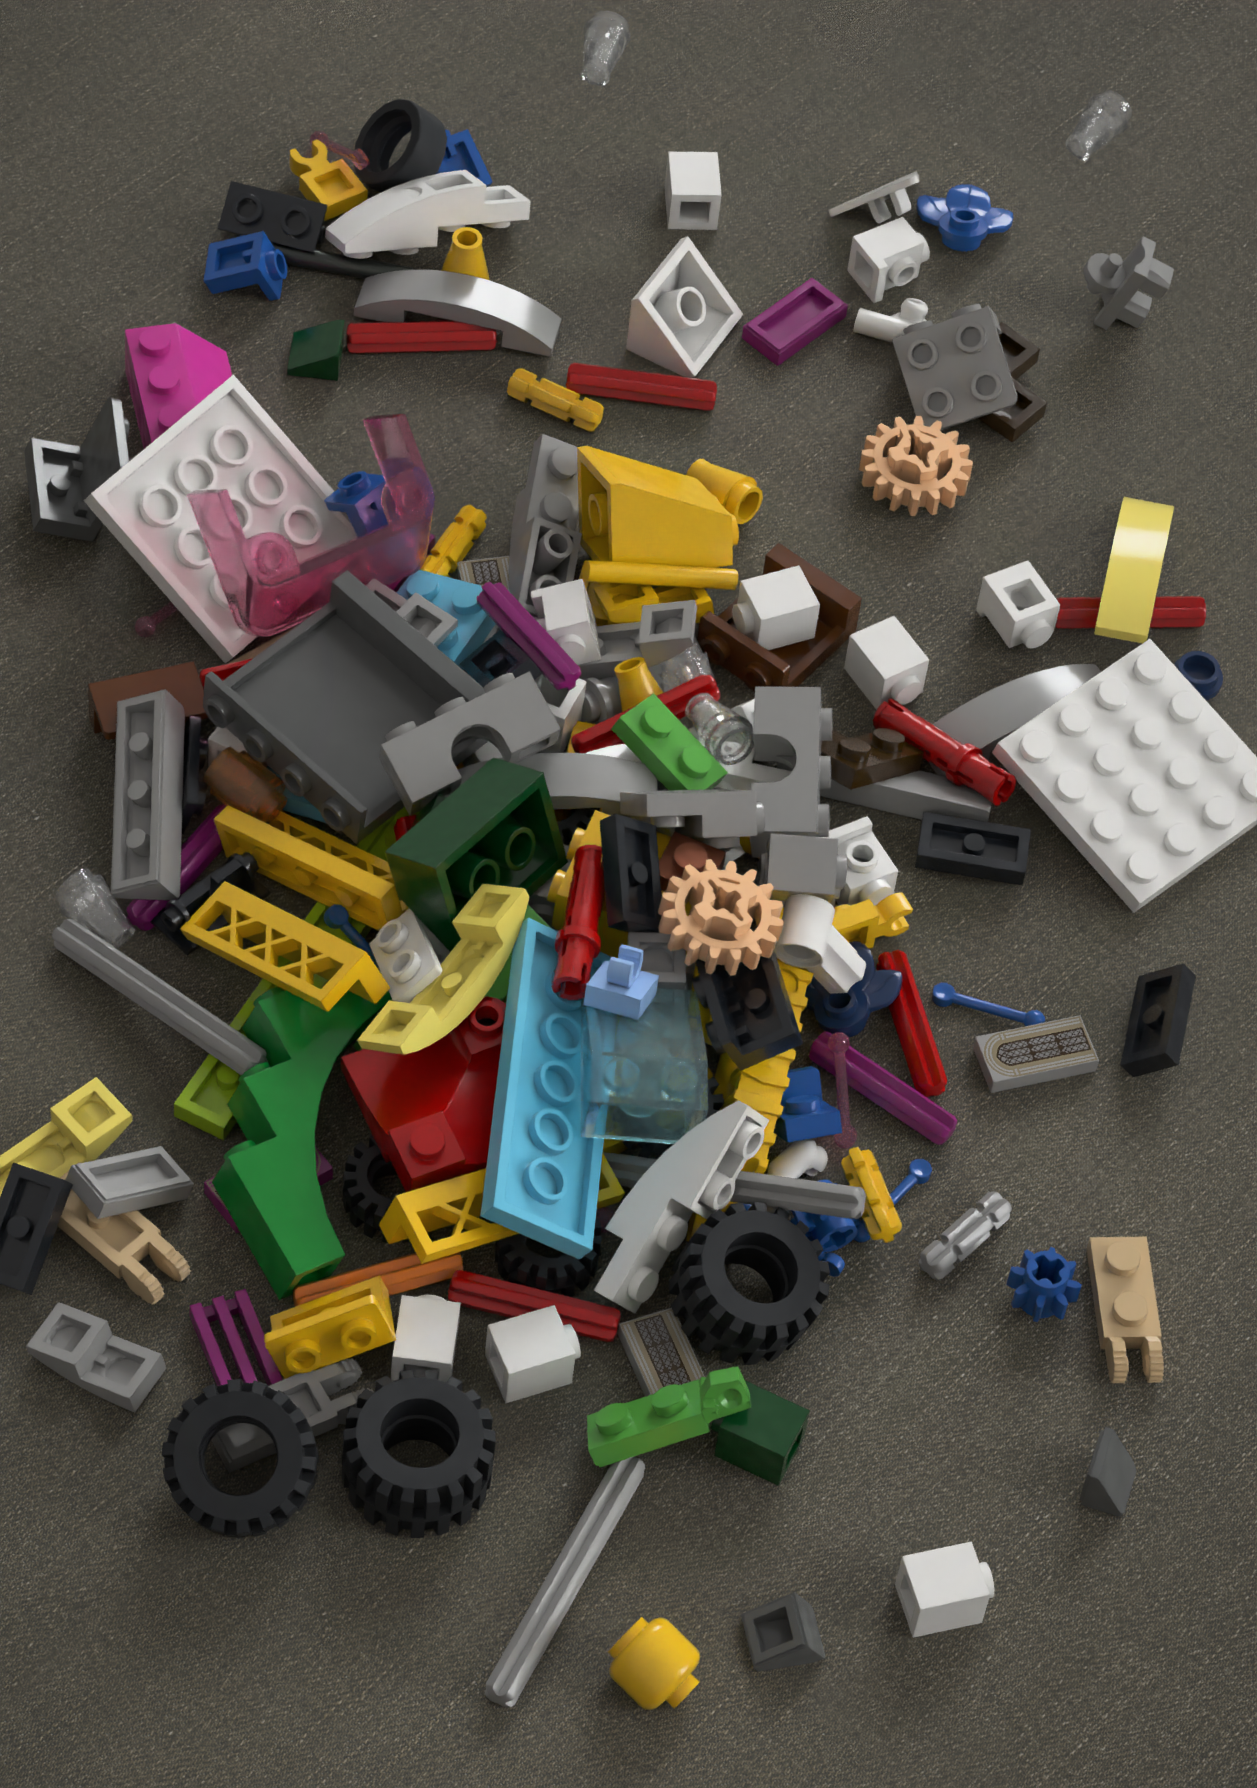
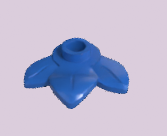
[916,184,1013,251]

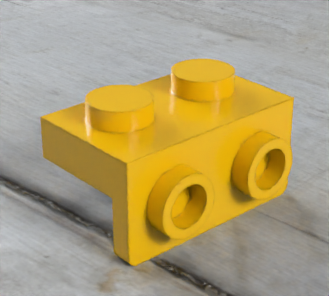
[264,1275,396,1379]

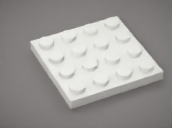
[84,374,361,664]
[992,639,1257,913]

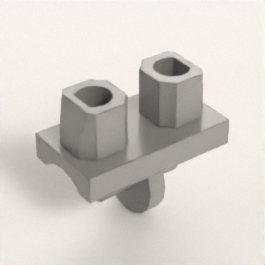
[1083,236,1174,330]

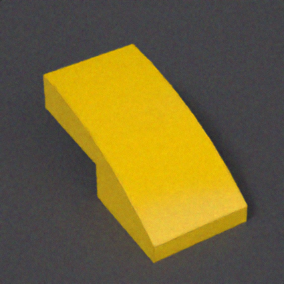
[593,583,714,624]

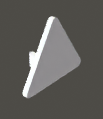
[828,171,919,223]

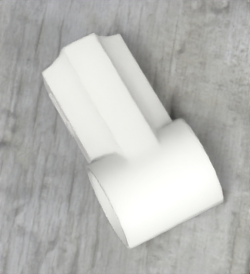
[774,894,866,994]

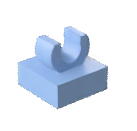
[583,944,659,1020]

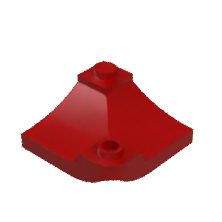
[341,996,506,1192]

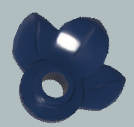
[805,941,902,1039]

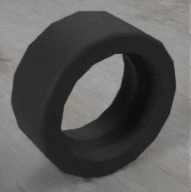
[353,99,447,193]

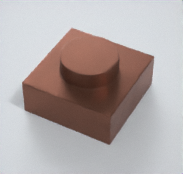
[659,831,726,892]

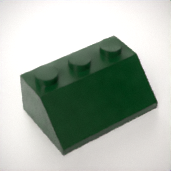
[385,757,568,952]

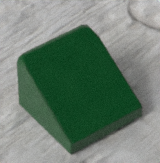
[287,320,345,381]

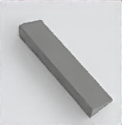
[111,689,185,900]
[777,762,992,822]

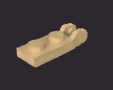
[58,1162,191,1305]
[1087,1236,1164,1383]

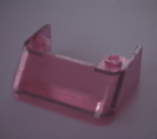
[187,414,435,637]

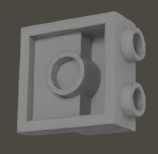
[620,789,765,848]

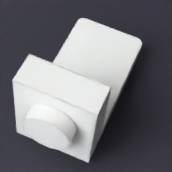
[369,909,450,1003]

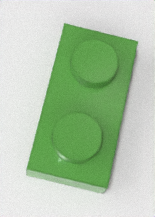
[611,693,728,791]

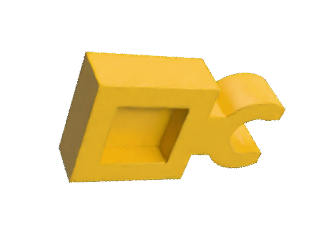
[289,139,368,221]
[832,893,913,949]

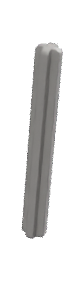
[52,919,268,1075]
[603,1152,866,1219]
[485,1457,645,1708]

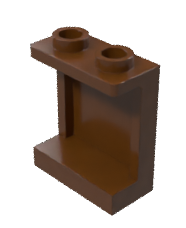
[697,543,862,692]

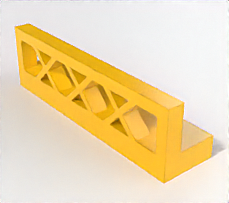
[214,804,409,931]
[180,881,390,1012]
[379,1153,625,1264]

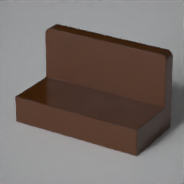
[88,661,209,740]

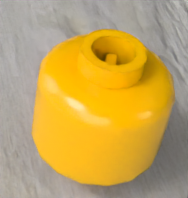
[608,1617,700,1710]

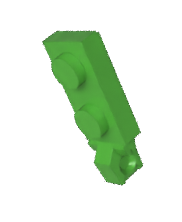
[587,1366,751,1468]

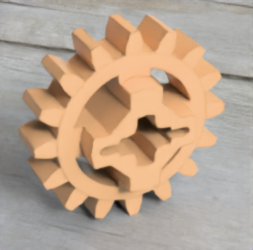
[859,416,973,516]
[658,859,784,976]

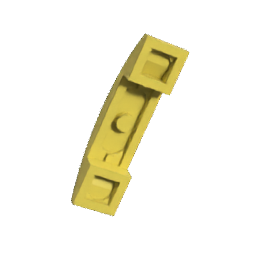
[1094,497,1174,644]
[357,884,529,1055]
[0,1077,133,1196]

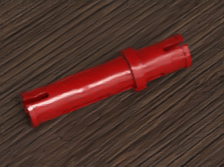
[873,698,1016,806]
[551,845,605,1000]

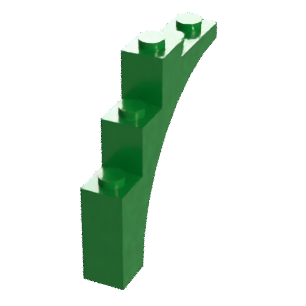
[212,970,393,1300]

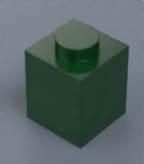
[711,1380,810,1486]

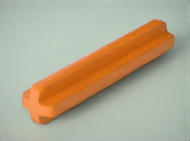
[293,1252,463,1307]

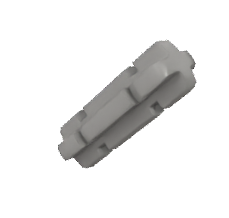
[918,1191,1012,1280]

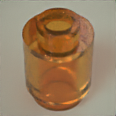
[203,746,288,824]

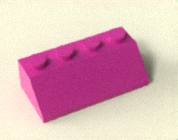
[125,323,232,449]

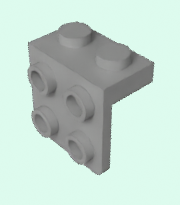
[892,304,1018,430]

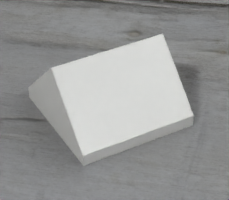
[626,236,743,378]

